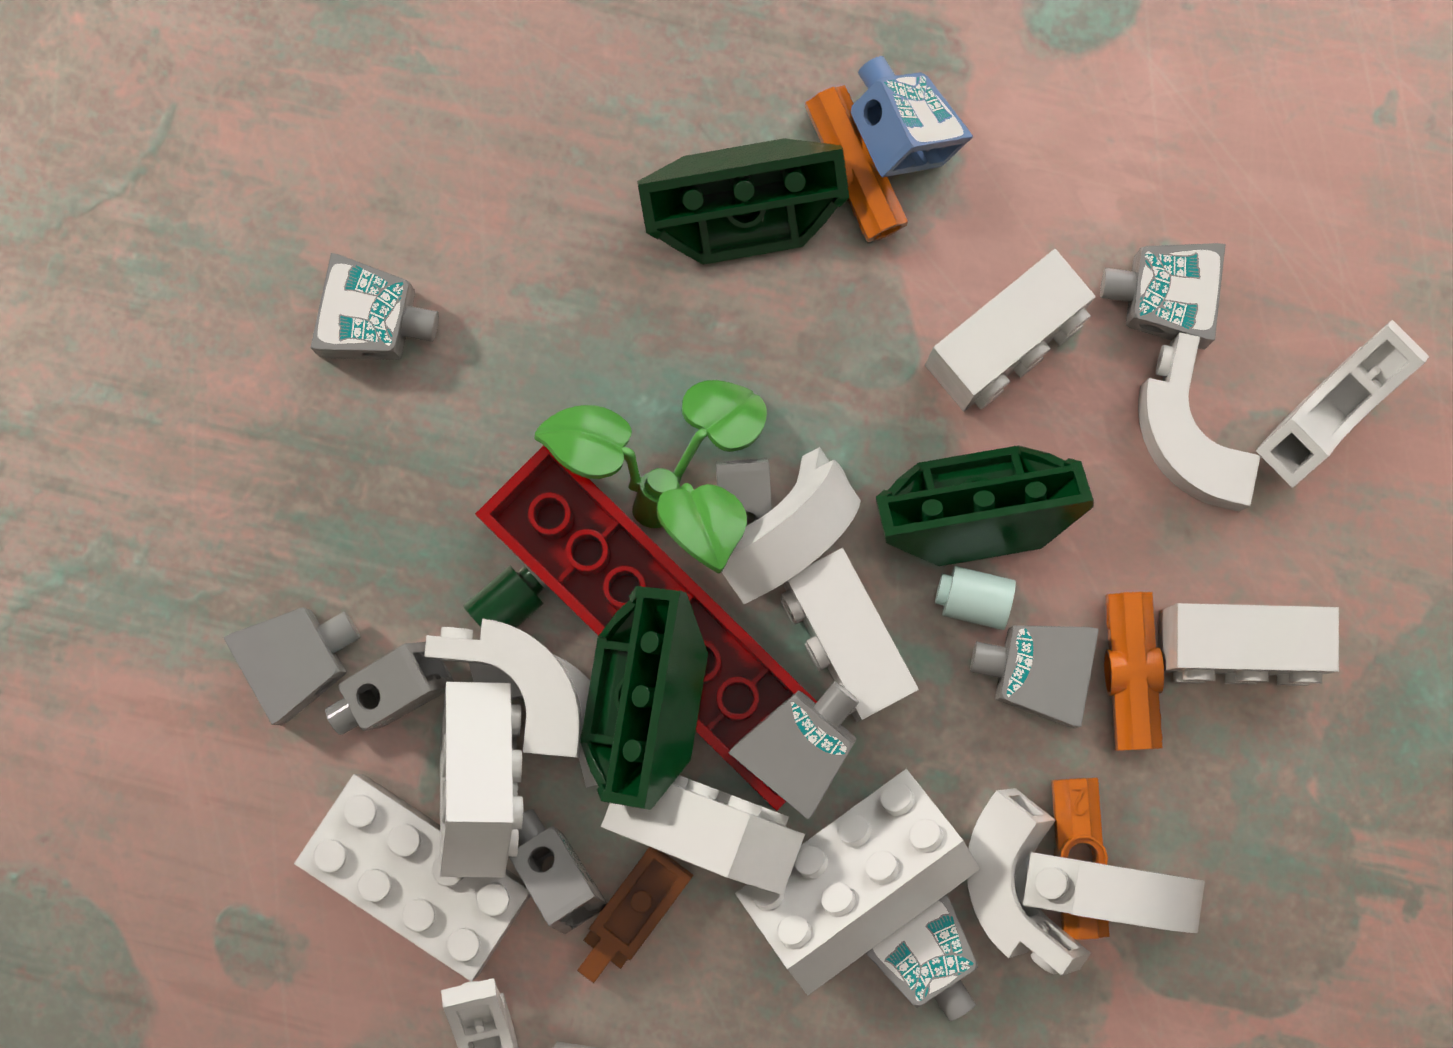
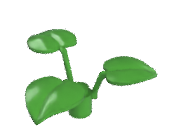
[534,380,767,574]

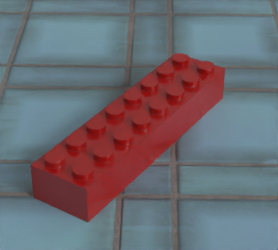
[475,445,817,811]

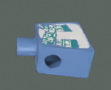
[851,56,973,177]

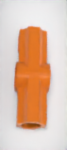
[805,85,908,243]
[1104,592,1164,751]
[1051,777,1110,940]

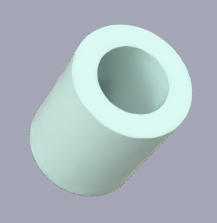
[935,566,1016,630]

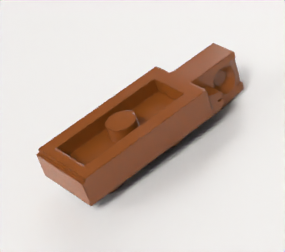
[577,847,694,983]

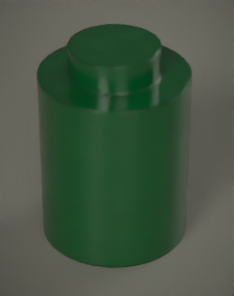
[463,565,545,628]

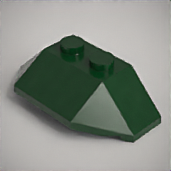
[637,138,849,265]
[876,445,1094,567]
[580,586,708,810]

